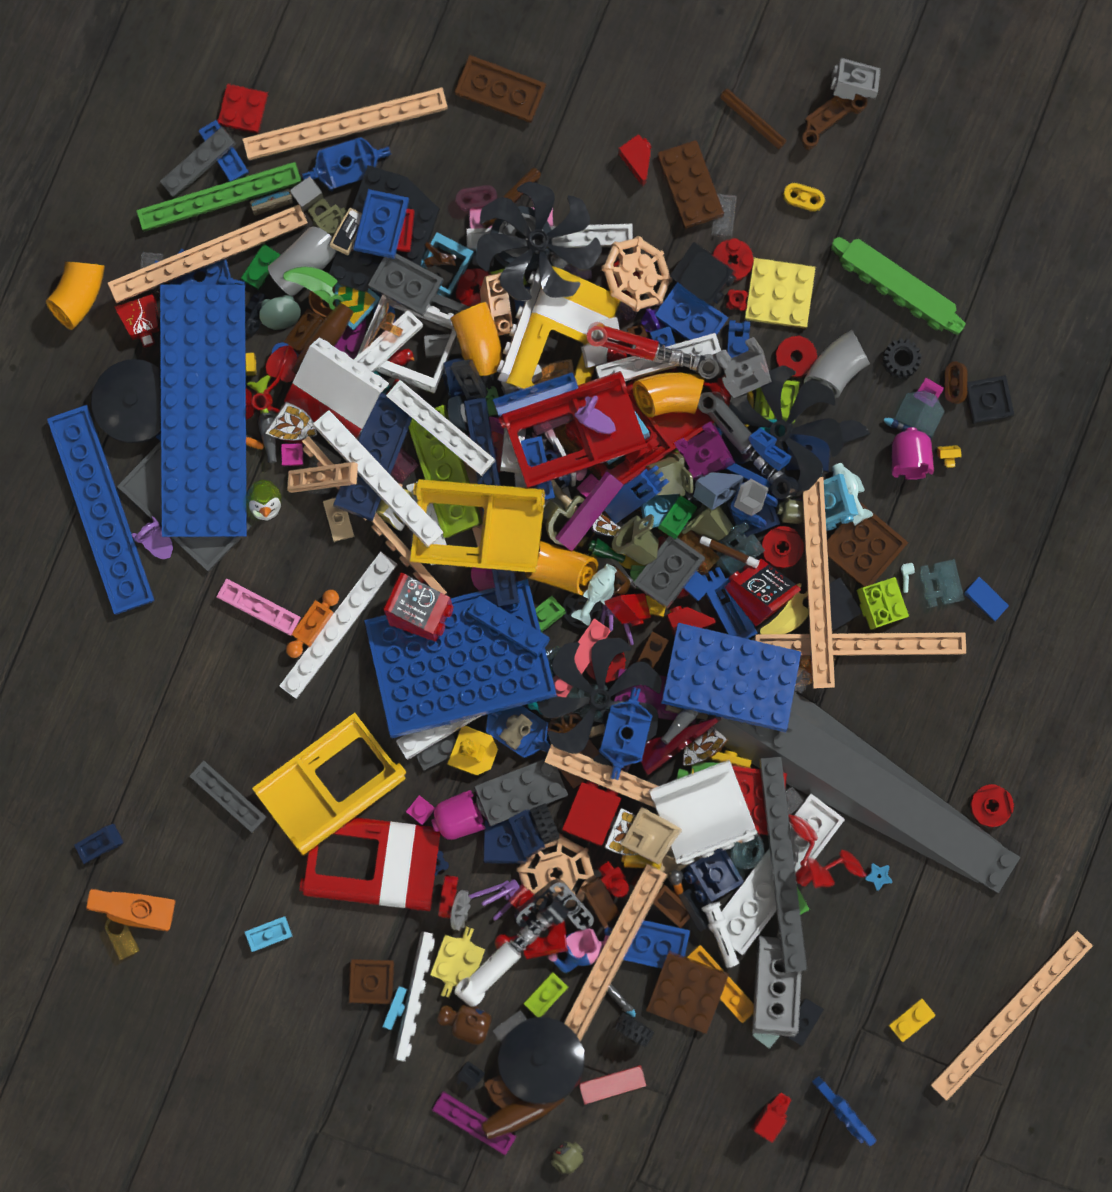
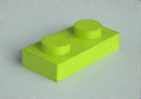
[524,973,568,1017]

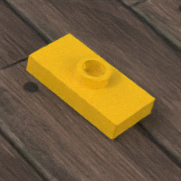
[707,751,752,768]

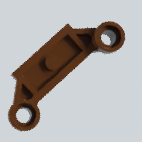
[802,94,868,150]

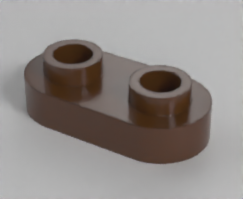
[945,361,967,404]

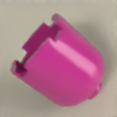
[892,427,934,480]
[431,790,485,840]

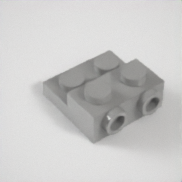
[830,58,880,100]

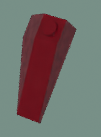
[641,717,722,775]

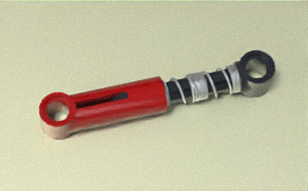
[587,322,719,379]

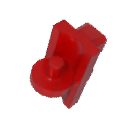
[599,862,629,898]

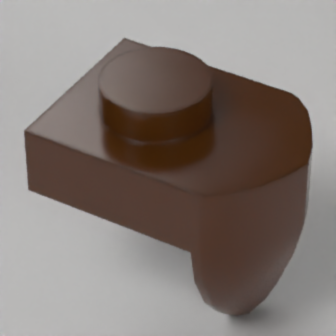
[612,565,631,597]

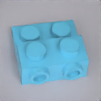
[824,474,859,531]

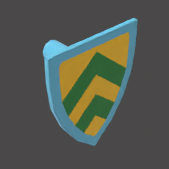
[335,284,381,330]

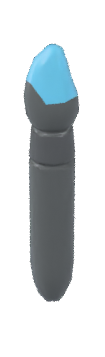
[607,984,636,1018]

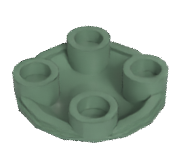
[260,295,300,330]

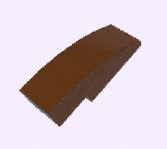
[629,868,691,928]

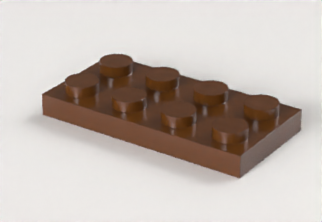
[455,55,546,123]
[658,140,724,229]

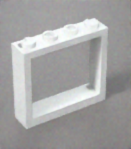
[357,295,457,393]

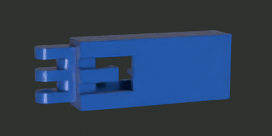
[604,465,669,524]
[702,567,758,639]

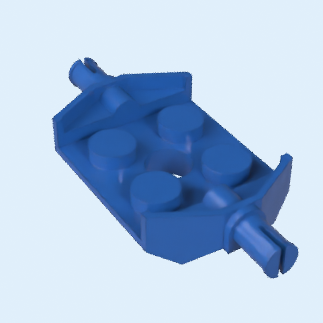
[302,137,391,192]
[155,249,245,285]
[599,687,652,780]
[486,706,551,758]

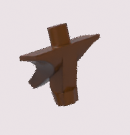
[424,242,456,268]

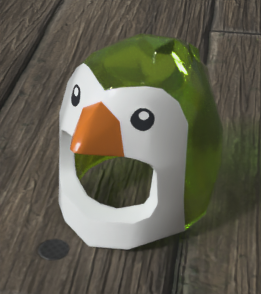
[246,479,282,521]

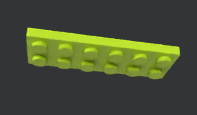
[409,405,483,538]

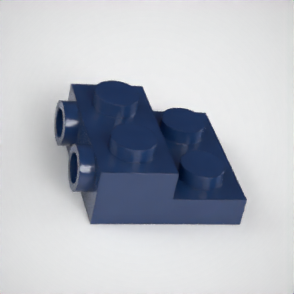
[684,847,744,905]

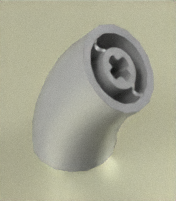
[268,226,337,296]
[803,330,870,398]

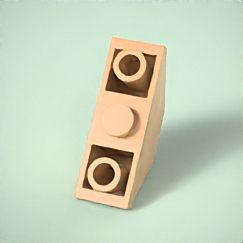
[480,272,513,336]

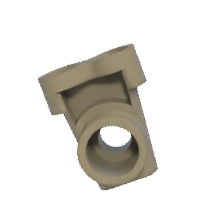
[499,714,532,750]

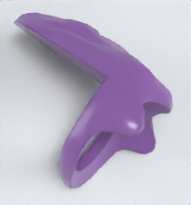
[574,395,616,434]
[132,516,173,559]

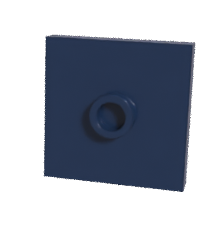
[787,434,830,472]
[484,820,527,864]

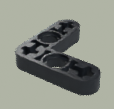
[514,879,594,930]

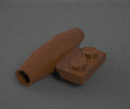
[284,303,354,374]
[481,1075,565,1140]

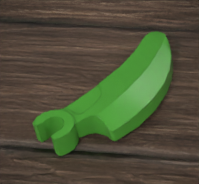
[283,266,344,310]

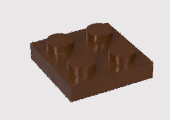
[349,959,394,1004]

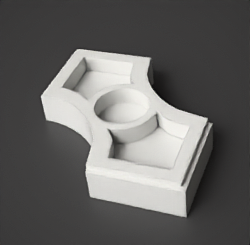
[581,317,620,367]

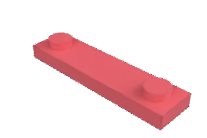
[553,619,611,698]

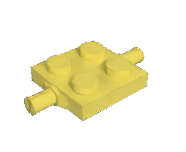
[430,926,485,998]

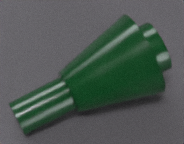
[586,537,626,563]

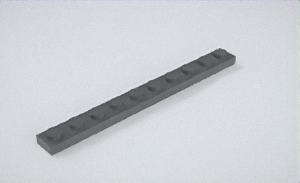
[759,757,807,973]

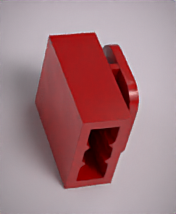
[562,780,621,846]

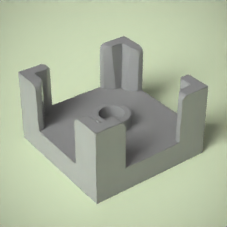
[716,337,772,398]

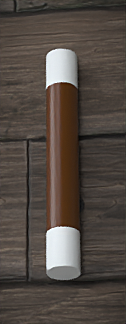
[700,535,760,568]

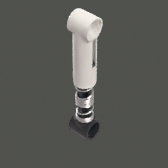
[455,895,569,1007]

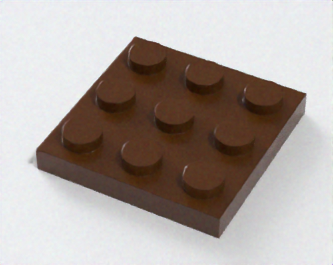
[827,502,908,587]
[647,951,729,1034]

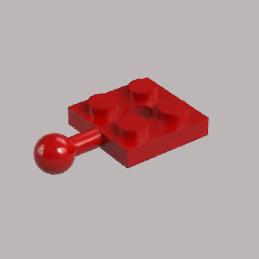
[495,916,568,959]

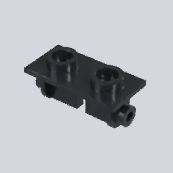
[245,292,269,337]

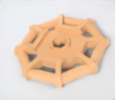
[602,236,673,312]
[516,834,596,908]

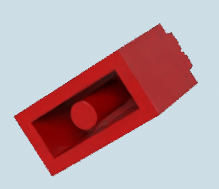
[751,1092,791,1143]

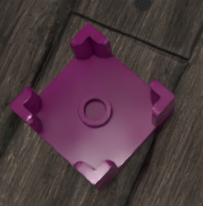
[674,422,735,481]

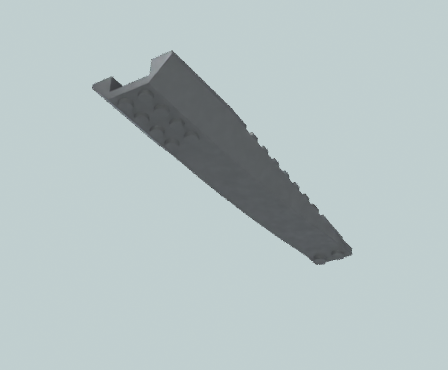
[707,691,1020,893]

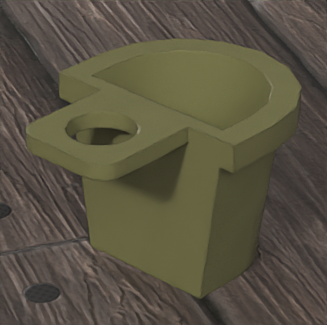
[308,199,347,238]
[644,452,693,496]
[542,495,585,546]
[681,504,733,541]
[612,514,659,565]

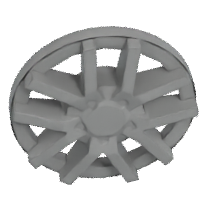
[451,890,471,930]

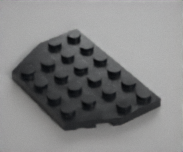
[329,165,440,292]

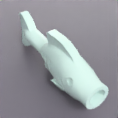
[831,463,873,525]
[571,564,617,626]

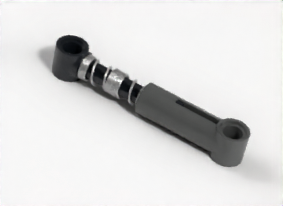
[698,392,798,499]

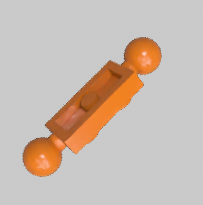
[286,590,339,658]

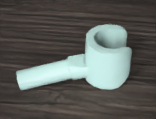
[901,563,915,593]

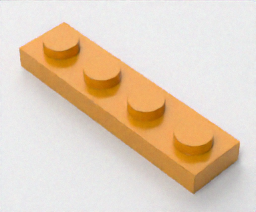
[687,945,754,1023]

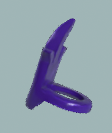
[641,300,666,332]

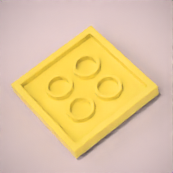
[745,258,815,329]

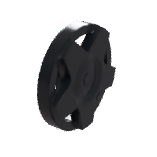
[563,592,602,629]

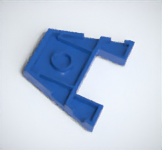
[812,1076,876,1146]

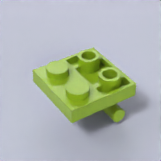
[754,380,800,424]
[857,577,909,630]

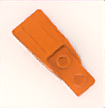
[86,889,175,931]

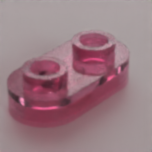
[456,185,497,211]

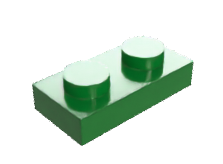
[241,244,280,291]
[658,496,697,540]

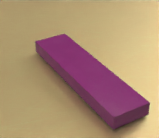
[555,472,624,551]
[432,1091,517,1155]

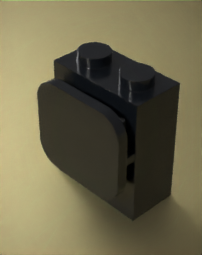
[670,242,737,305]

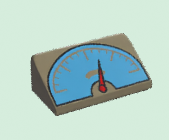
[250,189,293,215]

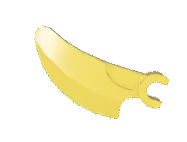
[760,583,809,634]

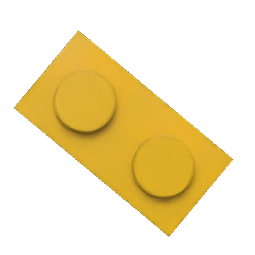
[888,998,936,1042]

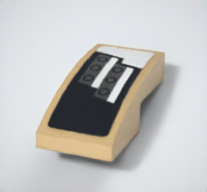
[330,208,362,255]

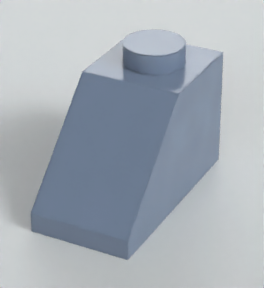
[694,472,744,510]

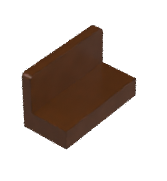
[581,877,620,929]

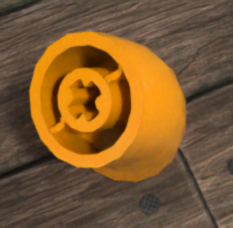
[46,262,105,330]
[450,302,503,376]
[633,373,705,417]
[525,540,598,596]

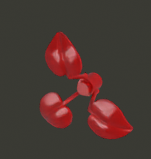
[246,345,304,444]
[788,815,867,888]

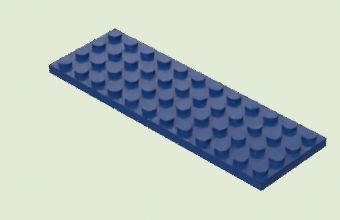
[160,285,247,537]

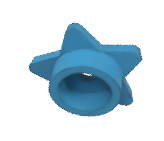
[865,863,892,891]

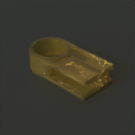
[105,919,140,960]

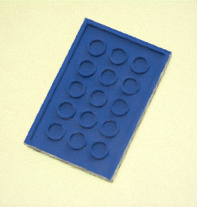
[661,623,801,732]

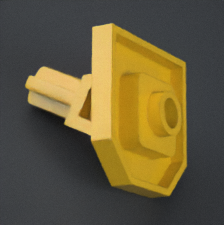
[447,726,498,776]

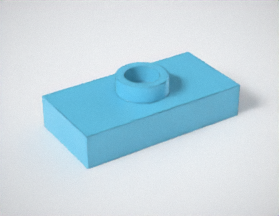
[245,916,293,952]
[383,986,408,1030]

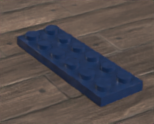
[333,393,412,521]

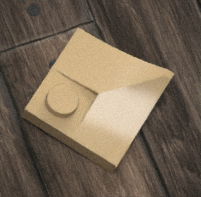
[621,807,682,865]

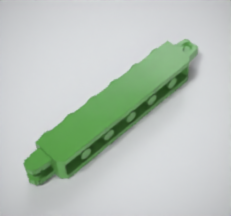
[831,237,966,335]

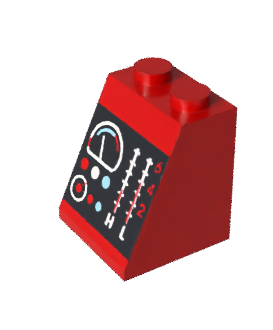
[725,559,801,626]
[384,573,454,642]

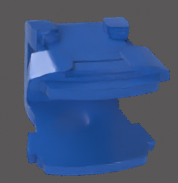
[730,482,778,528]

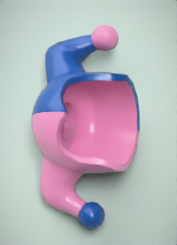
[548,927,613,973]

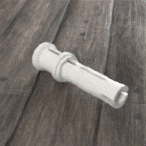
[702,902,739,968]

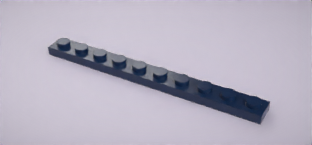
[464,397,520,607]

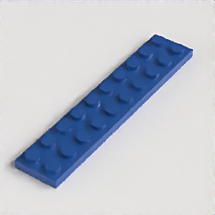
[47,405,155,615]

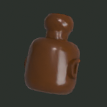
[437,1004,492,1045]

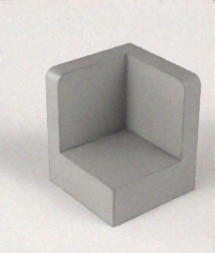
[290,177,323,212]
[734,479,768,516]

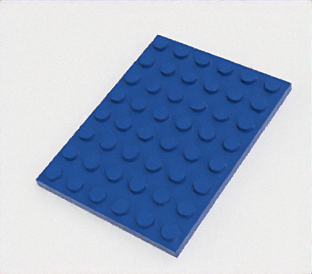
[364,579,557,738]

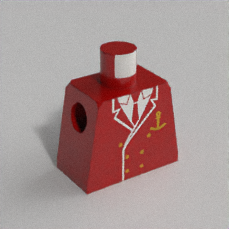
[115,294,160,347]

